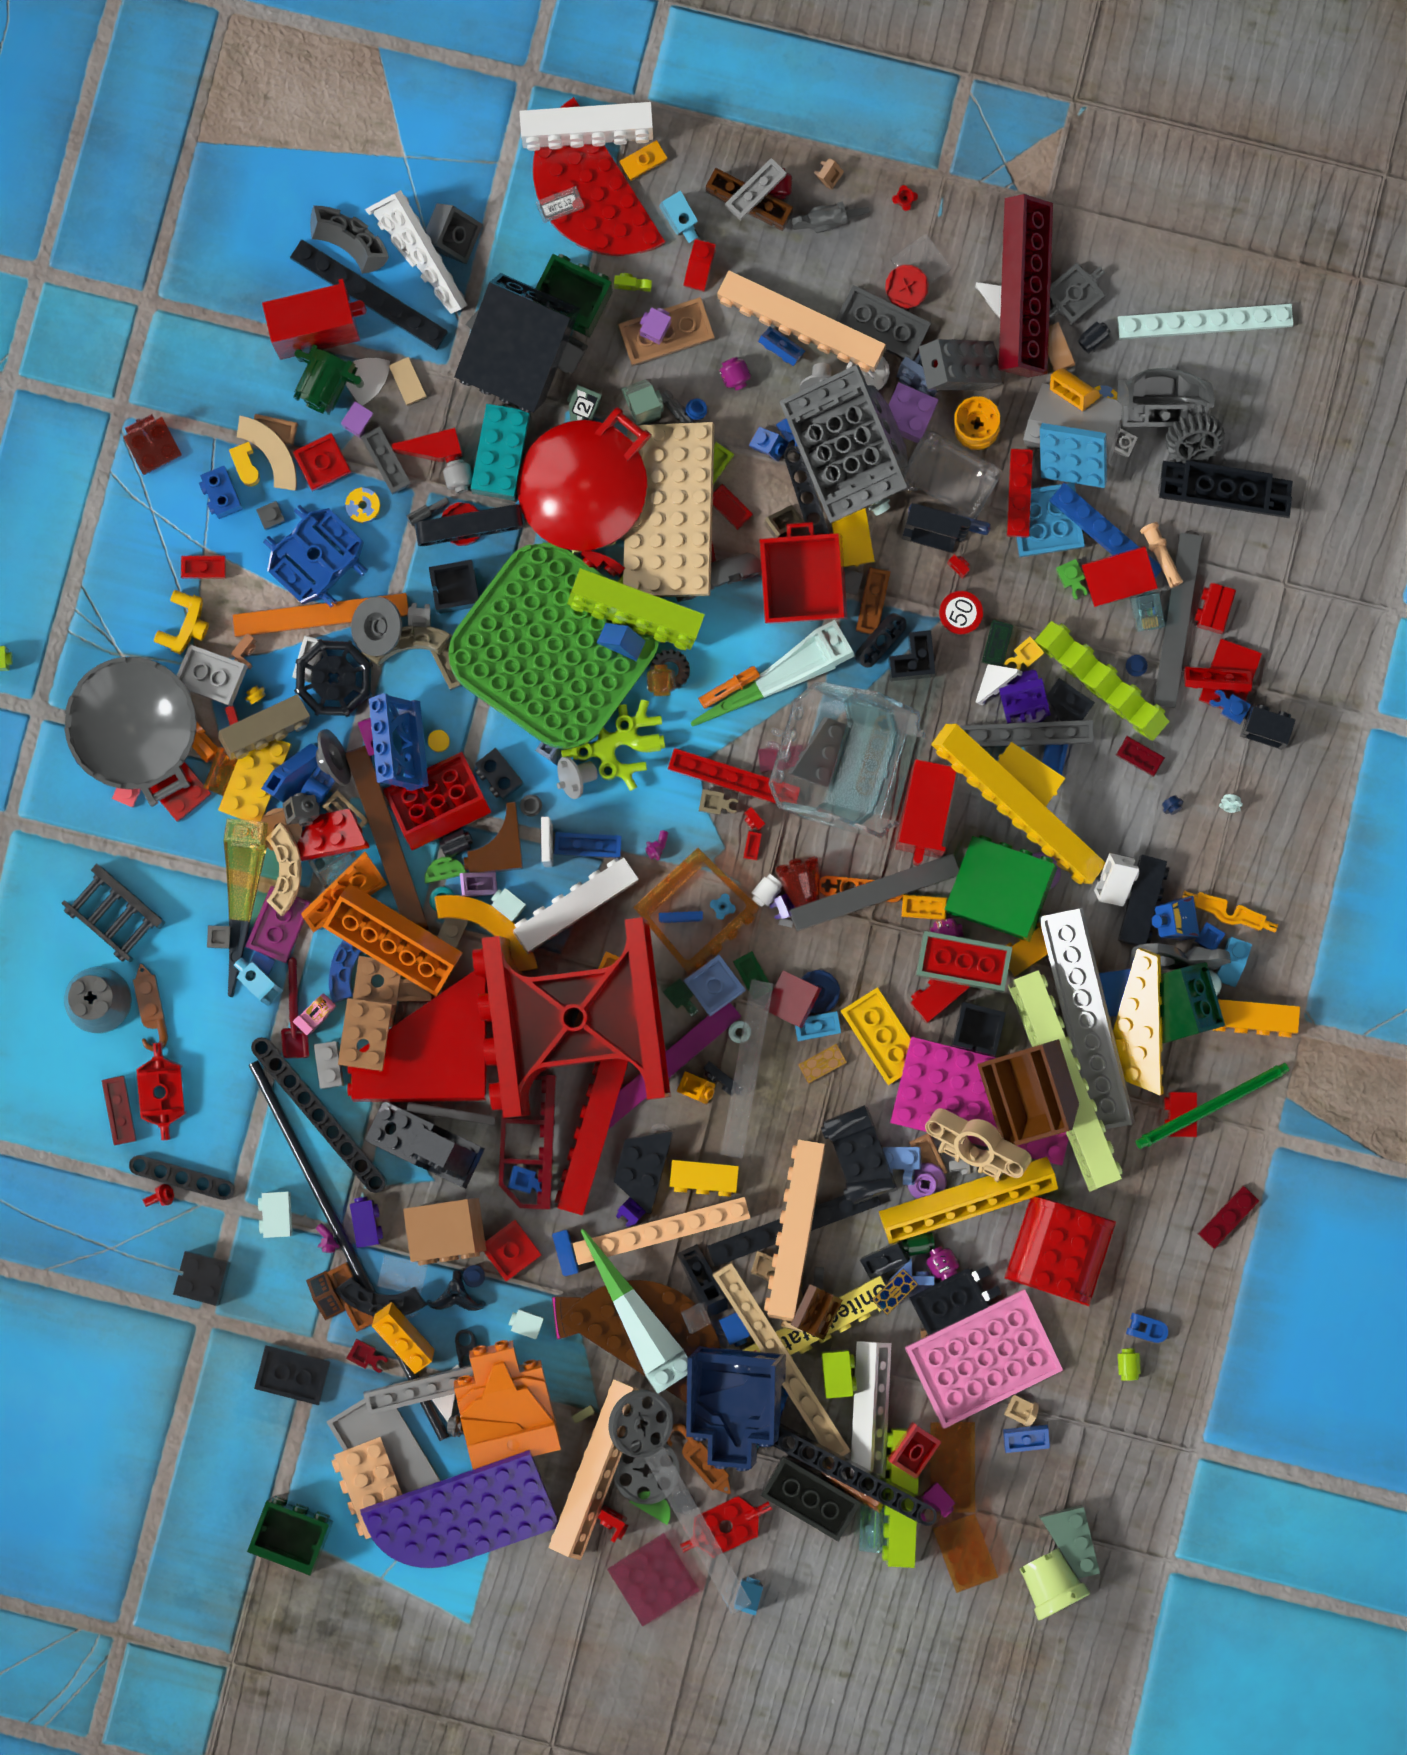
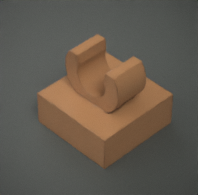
[814,159,844,189]

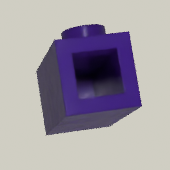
[349,1196,383,1248]

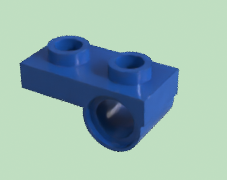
[301,766,335,806]

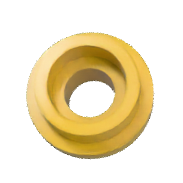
[245,685,266,704]

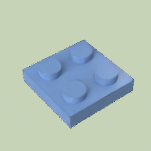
[684,955,746,1016]

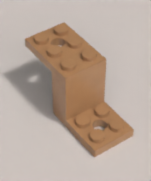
[338,956,401,1071]

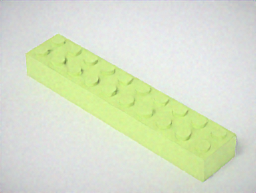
[1008,970,1122,1192]

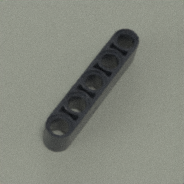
[414,505,524,546]

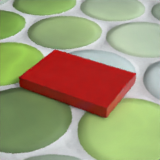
[1082,546,1158,607]
[1198,639,1262,710]

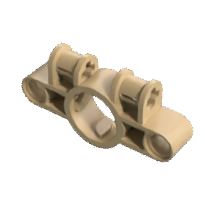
[925,1108,1032,1182]

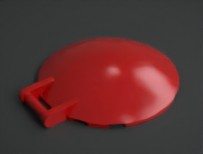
[517,407,652,551]

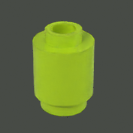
[1117,1348,1141,1381]

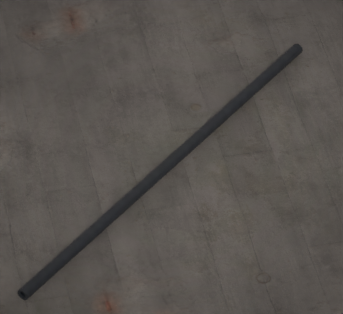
[248,1060,449,1441]

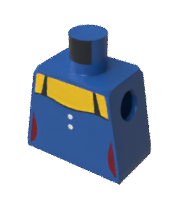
[1152,896,1200,941]

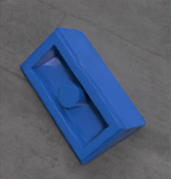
[552,1230,579,1276]

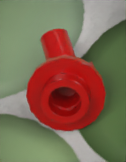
[142,1184,174,1207]

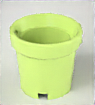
[1019,1548,1090,1621]

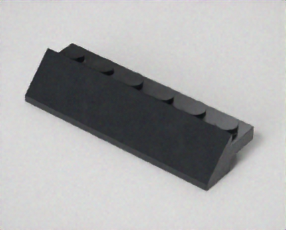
[1158,460,1293,518]

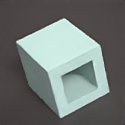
[491,888,526,922]
[509,1309,544,1339]

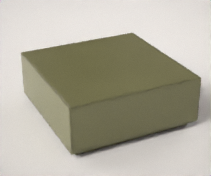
[571,1405,595,1424]

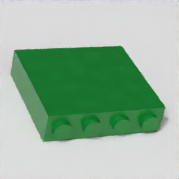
[945,835,1058,942]

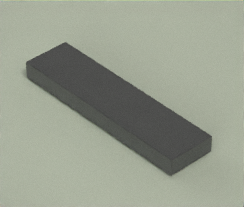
[407,1102,497,1126]

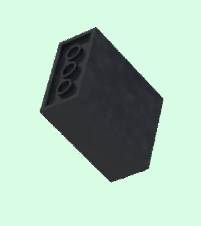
[454,273,580,413]

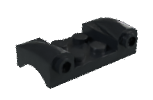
[821,1105,898,1206]

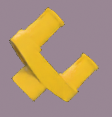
[154,590,209,655]

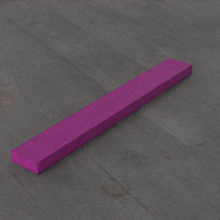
[609,1003,741,1129]

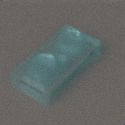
[859,1506,884,1553]

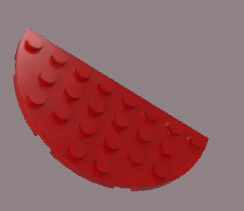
[533,97,665,256]

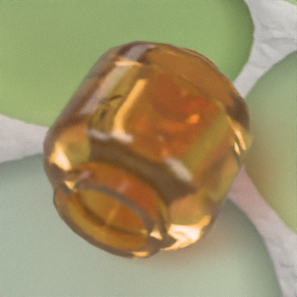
[647,665,676,696]

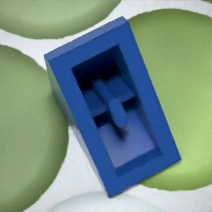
[597,623,646,661]

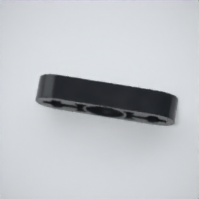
[855,613,907,668]

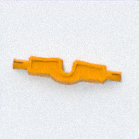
[1182,890,1278,933]

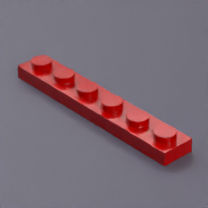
[668,748,800,809]

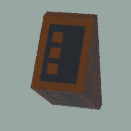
[306,1270,346,1320]

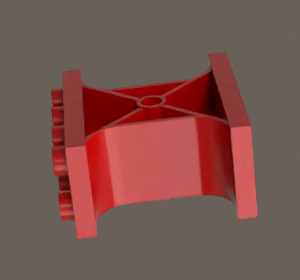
[472,917,671,1118]

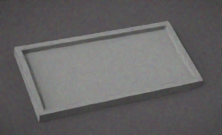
[327,1399,441,1495]

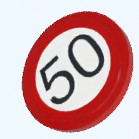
[939,591,983,635]

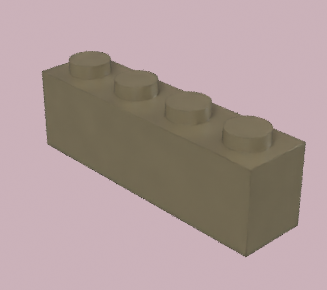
[218,694,310,760]

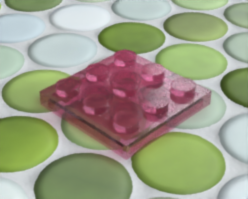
[607,1533,699,1627]

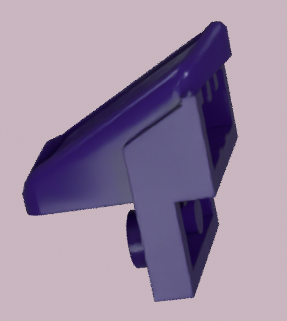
[999,670,1051,724]

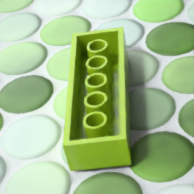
[567,568,705,650]
[882,1428,918,1568]

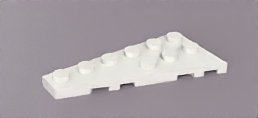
[365,190,467,314]

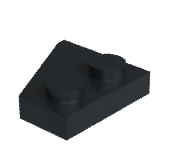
[1047,678,1095,721]

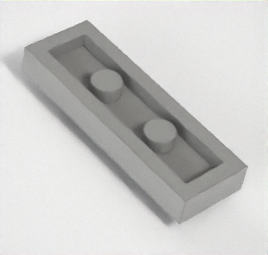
[725,158,787,221]

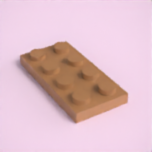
[618,297,715,367]

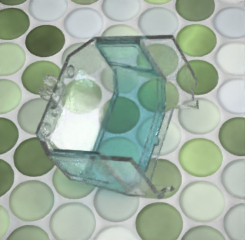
[767,681,926,838]

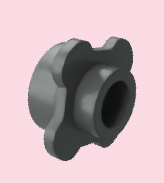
[447,1415,463,1437]

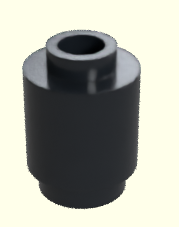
[1078,322,1111,354]
[439,829,474,857]

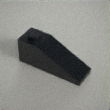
[677,1244,728,1318]

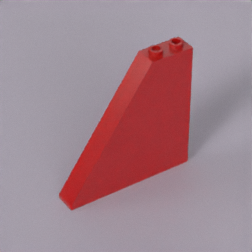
[347,971,487,1102]

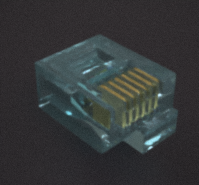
[1129,591,1165,632]

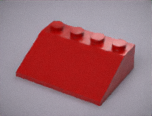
[383,752,491,851]

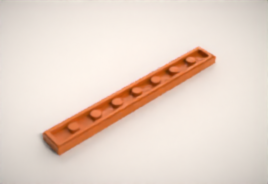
[232,593,409,637]

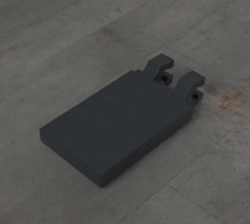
[909,1265,1002,1336]

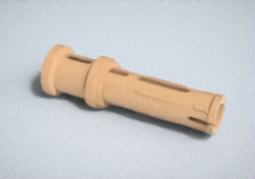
[1140,522,1183,588]

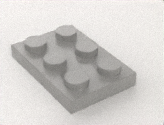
[177,644,248,707]

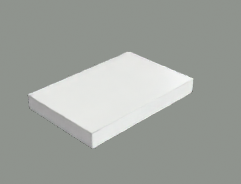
[541,817,553,867]

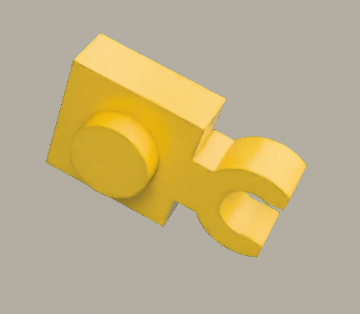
[1004,637,1045,670]

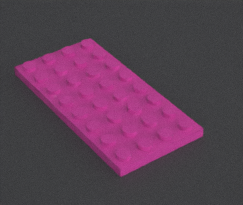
[890,1037,1069,1166]

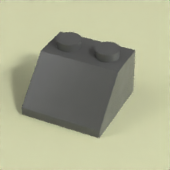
[425,203,483,264]

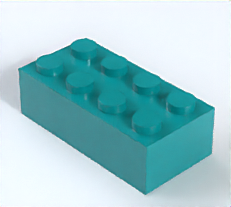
[471,403,531,501]

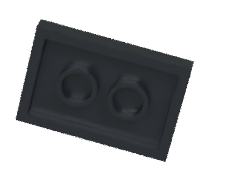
[254,1345,331,1405]

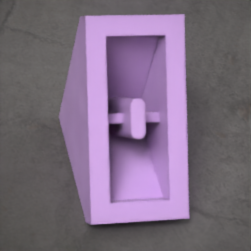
[460,872,497,897]

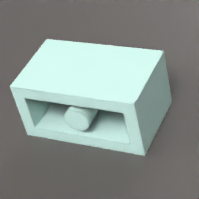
[258,1192,293,1238]

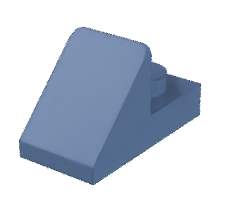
[888,1258,934,1285]

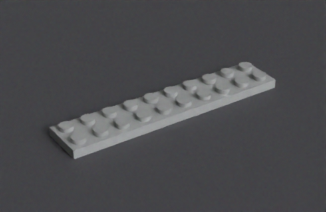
[1039,907,1135,1129]

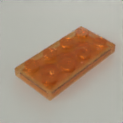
[930,1422,975,1513]

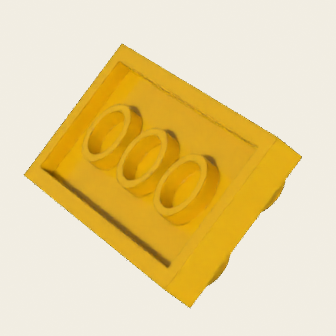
[218,739,291,826]
[840,987,911,1085]

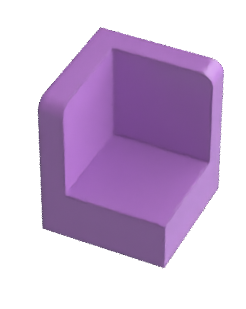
[341,401,373,439]

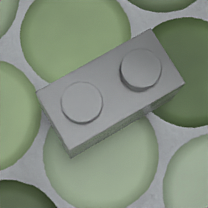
[314,1041,344,1089]

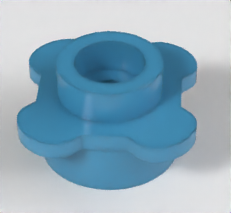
[710,894,736,920]

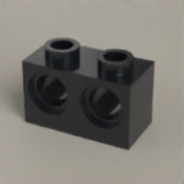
[475,747,524,800]

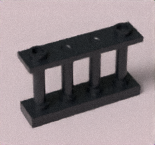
[61,863,166,962]

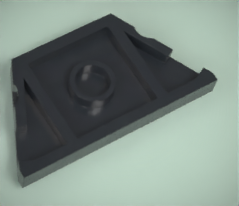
[614,1131,674,1214]

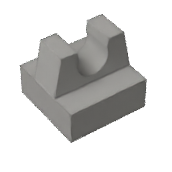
[408,603,431,627]

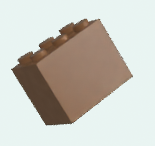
[403,1198,486,1266]

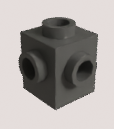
[283,793,320,826]

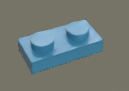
[795,1011,841,1041]

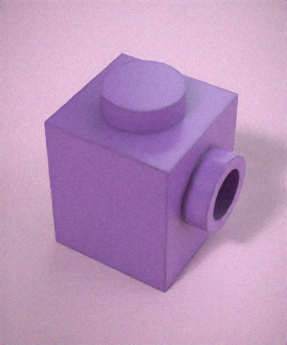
[640,308,671,345]

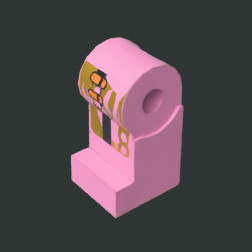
[293,993,336,1035]

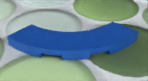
[329,940,362,1004]

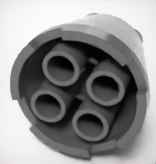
[64,967,132,1034]

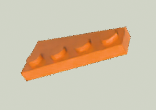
[301,851,387,933]

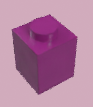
[920,1481,955,1518]

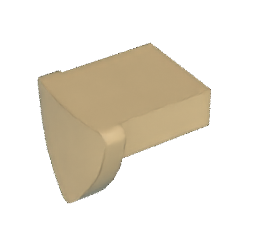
[1004,1395,1039,1427]

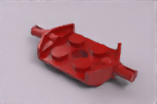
[136,1042,186,1140]
[680,1496,772,1559]

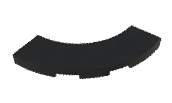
[334,1276,427,1316]

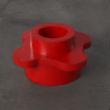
[892,185,918,211]

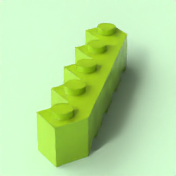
[1034,621,1170,741]

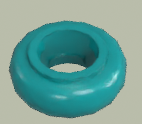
[429,886,455,912]

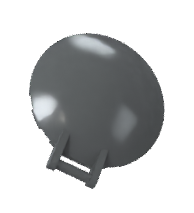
[64,657,196,807]

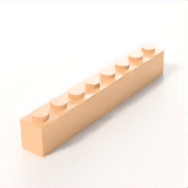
[717,271,886,372]
[764,1140,825,1321]
[572,1197,750,1265]
[549,1379,643,1560]

